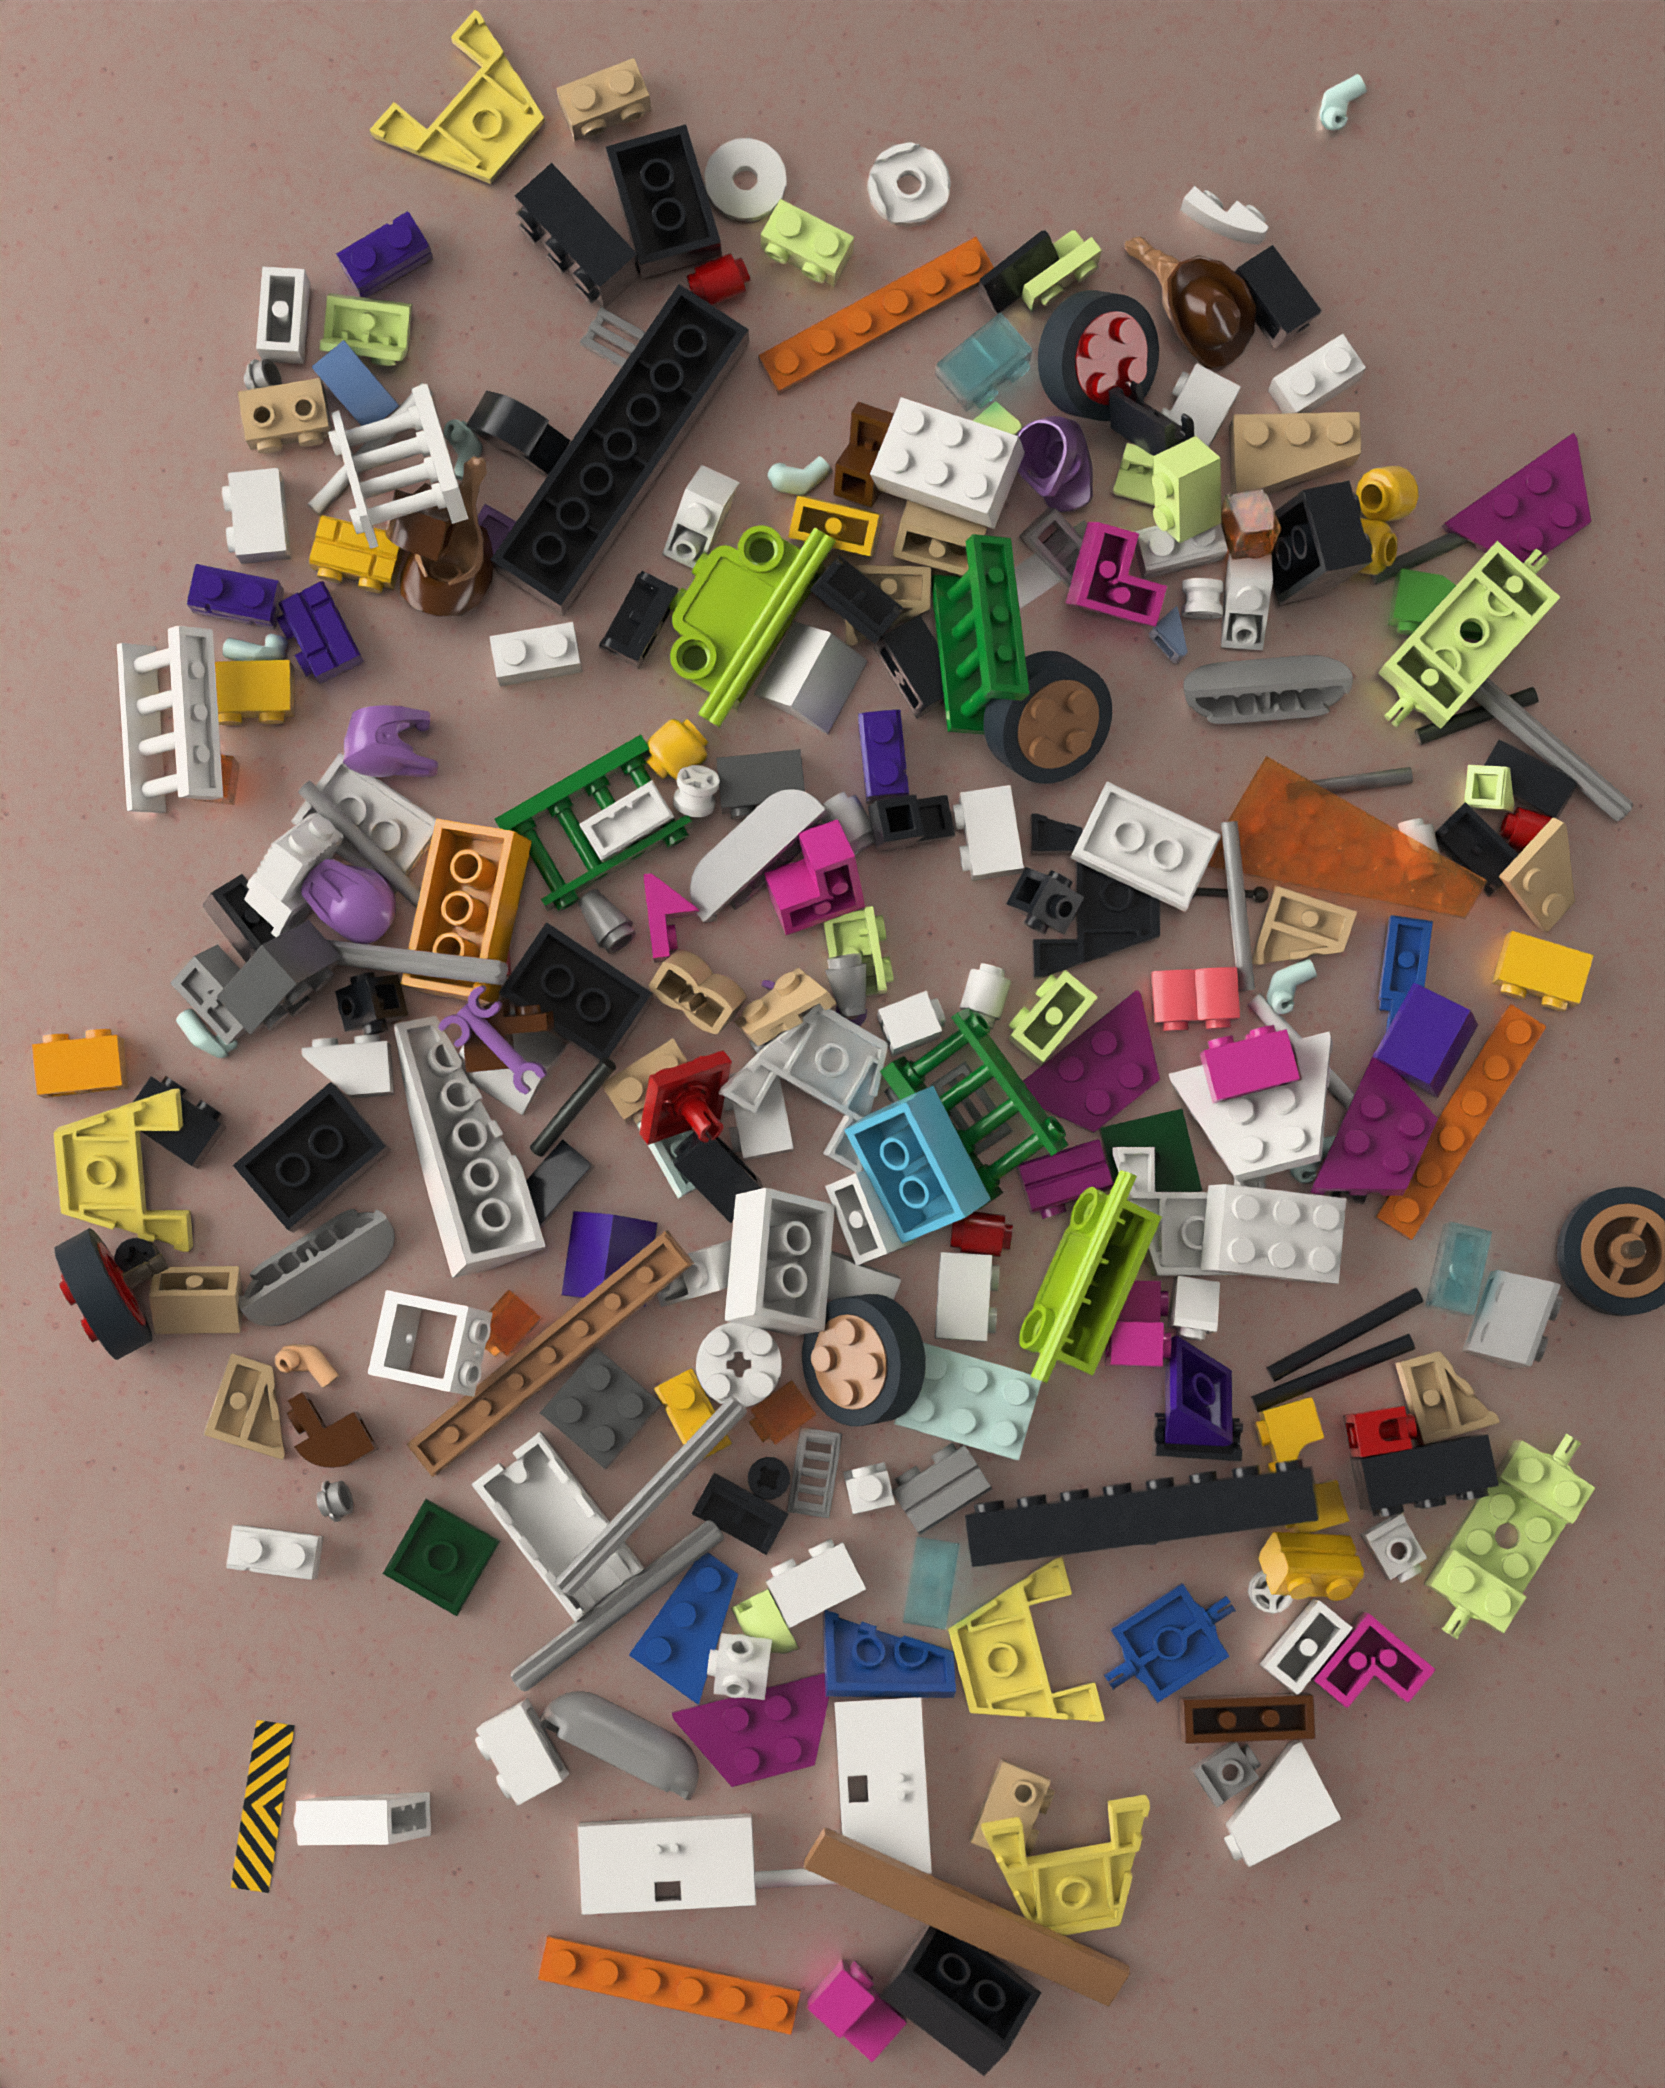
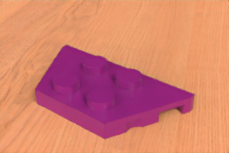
[1441,433,1592,564]
[1023,990,1160,1133]
[1310,1052,1438,1196]
[672,1672,829,1787]

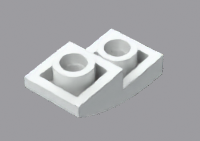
[1180,186,1269,245]
[827,1251,901,1300]

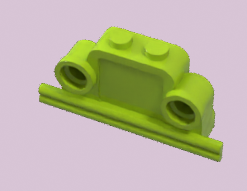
[669,525,836,728]
[1019,1170,1162,1383]

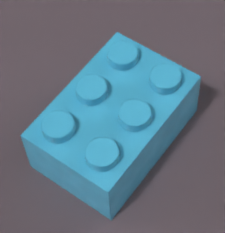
[844,1086,991,1244]

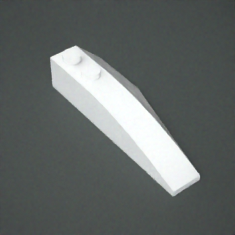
[394,1016,546,1278]

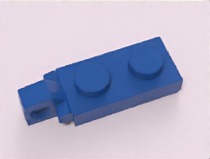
[1378,915,1433,1031]

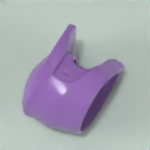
[1017,416,1093,512]
[343,705,438,777]
[301,859,396,944]

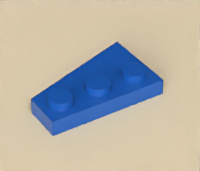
[629,1552,739,1705]
[823,1610,956,1698]

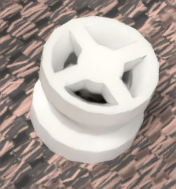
[1181,578,1224,620]
[673,765,720,817]
[1248,1570,1293,1613]

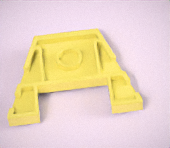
[370,10,545,184]
[53,1089,193,1252]
[948,1556,1105,1722]
[981,1795,1150,1936]

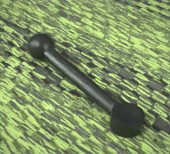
[1192,886,1269,903]

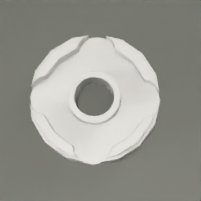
[704,138,787,222]
[868,142,951,228]

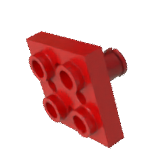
[639,1050,732,1145]

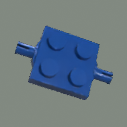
[1104,1583,1236,1703]

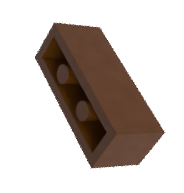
[1179,1692,1316,1744]

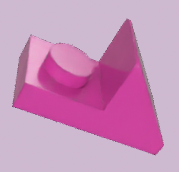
[643,873,699,963]

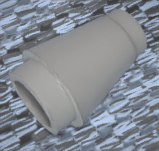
[578,889,636,953]
[825,953,867,1017]

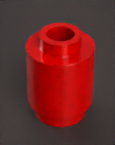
[686,253,751,306]
[1499,807,1552,852]
[950,1211,1013,1257]

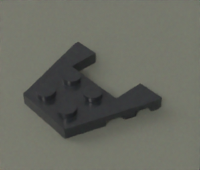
[1031,814,1160,979]

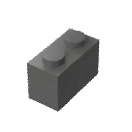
[716,749,805,819]

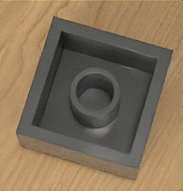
[216,920,342,1035]
[540,1348,662,1469]

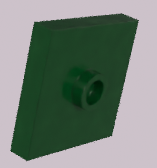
[1099,1109,1203,1192]
[382,1498,501,1616]

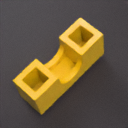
[1255,1397,1349,1533]

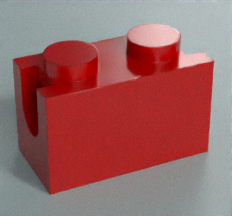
[1343,1406,1417,1457]

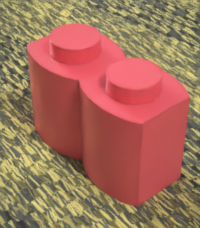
[1151,967,1240,1032]

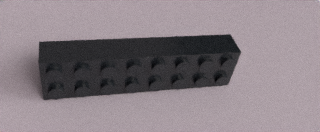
[491,284,749,616]
[965,1459,1320,1567]

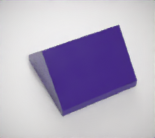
[1373,983,1478,1098]
[561,1211,658,1307]
[1165,1335,1233,1446]

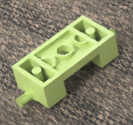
[1378,541,1560,729]
[1424,1434,1595,1640]

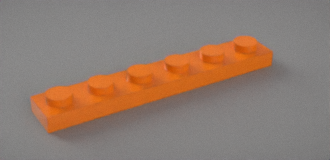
[758,237,994,395]
[1374,1004,1547,1240]
[538,1935,801,2035]

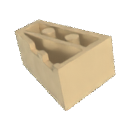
[1229,412,1361,508]

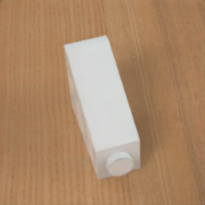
[1224,1740,1341,1867]
[294,1792,431,1845]

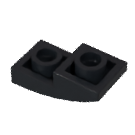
[1484,739,1578,819]

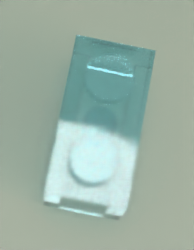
[935,312,1033,412]
[1425,1222,1492,1317]
[902,1536,960,1630]

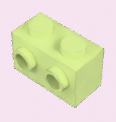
[760,199,854,286]
[1152,436,1221,543]
[1008,970,1098,1067]

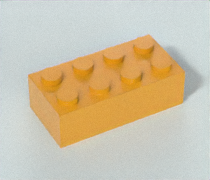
[401,819,532,1004]

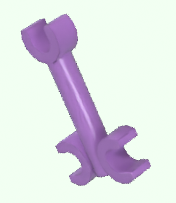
[438,985,547,1095]

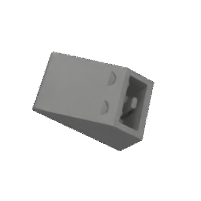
[1462,1270,1563,1369]

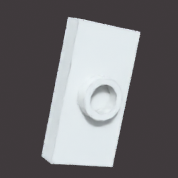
[579,781,674,862]

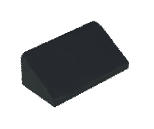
[978,230,1060,314]
[203,874,276,963]
[526,1139,594,1229]

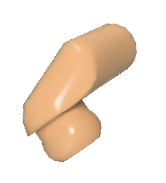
[275,1344,339,1388]

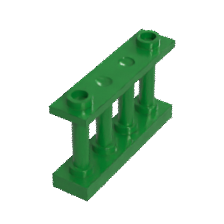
[931,534,1030,735]
[494,734,693,912]
[879,1007,1069,1209]

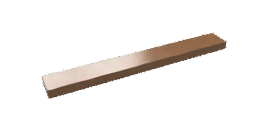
[406,1230,695,1478]
[804,1827,1130,2007]

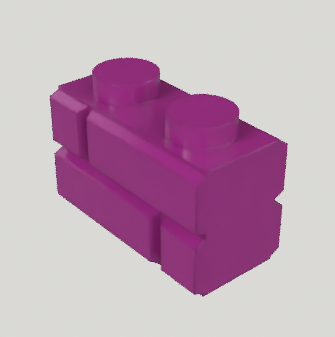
[1016,1139,1114,1219]

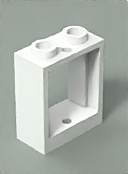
[368,1290,493,1397]

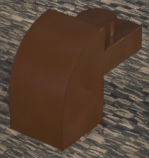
[833,402,894,508]
[385,483,456,561]
[463,998,555,1073]
[287,1392,379,1468]

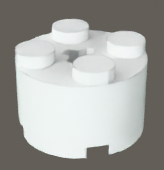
[696,1322,782,1408]

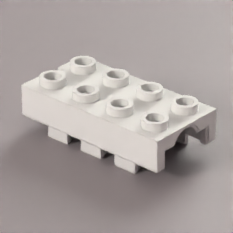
[471,1432,645,1622]

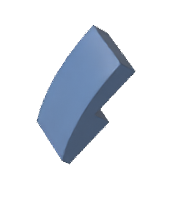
[312,340,399,426]

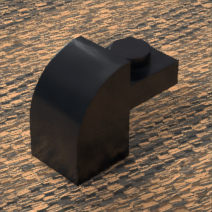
[466,390,571,476]
[868,794,955,851]

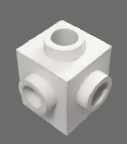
[707,1633,772,1700]

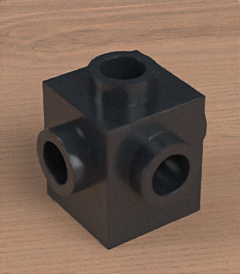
[1006,867,1084,935]
[335,972,408,1035]

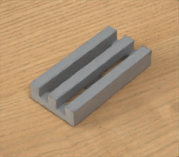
[580,307,646,368]
[930,1061,1013,1156]

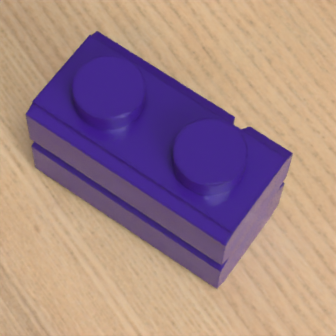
[336,211,433,298]
[187,564,284,630]
[276,581,364,684]
[858,709,909,804]

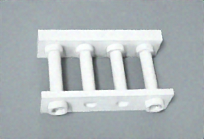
[328,384,468,549]
[117,626,223,813]

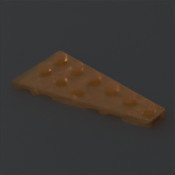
[1207,756,1487,919]

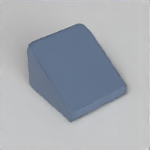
[1149,606,1188,664]

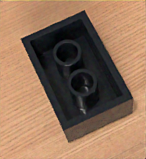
[606,124,722,279]
[514,163,641,309]
[1257,480,1372,605]
[498,922,654,1062]
[232,1082,391,1233]
[1350,1434,1499,1517]
[879,1925,1042,2076]

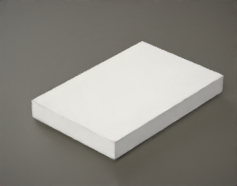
[291,753,436,894]
[1071,782,1221,912]

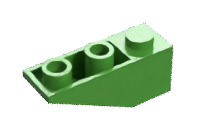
[1388,568,1483,641]

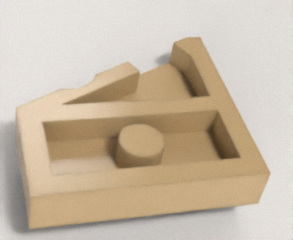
[845,565,931,646]
[1499,817,1575,932]
[1252,885,1357,965]
[734,967,837,1046]
[1395,1351,1500,1446]
[204,1353,285,1460]

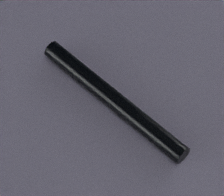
[1266,1287,1424,1382]
[1251,1334,1415,1412]

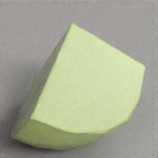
[731,1588,800,1654]

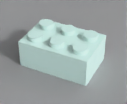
[894,1342,1042,1461]

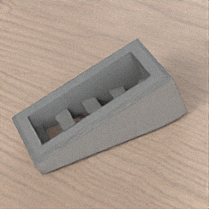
[1019,507,1083,588]
[787,1427,842,1518]

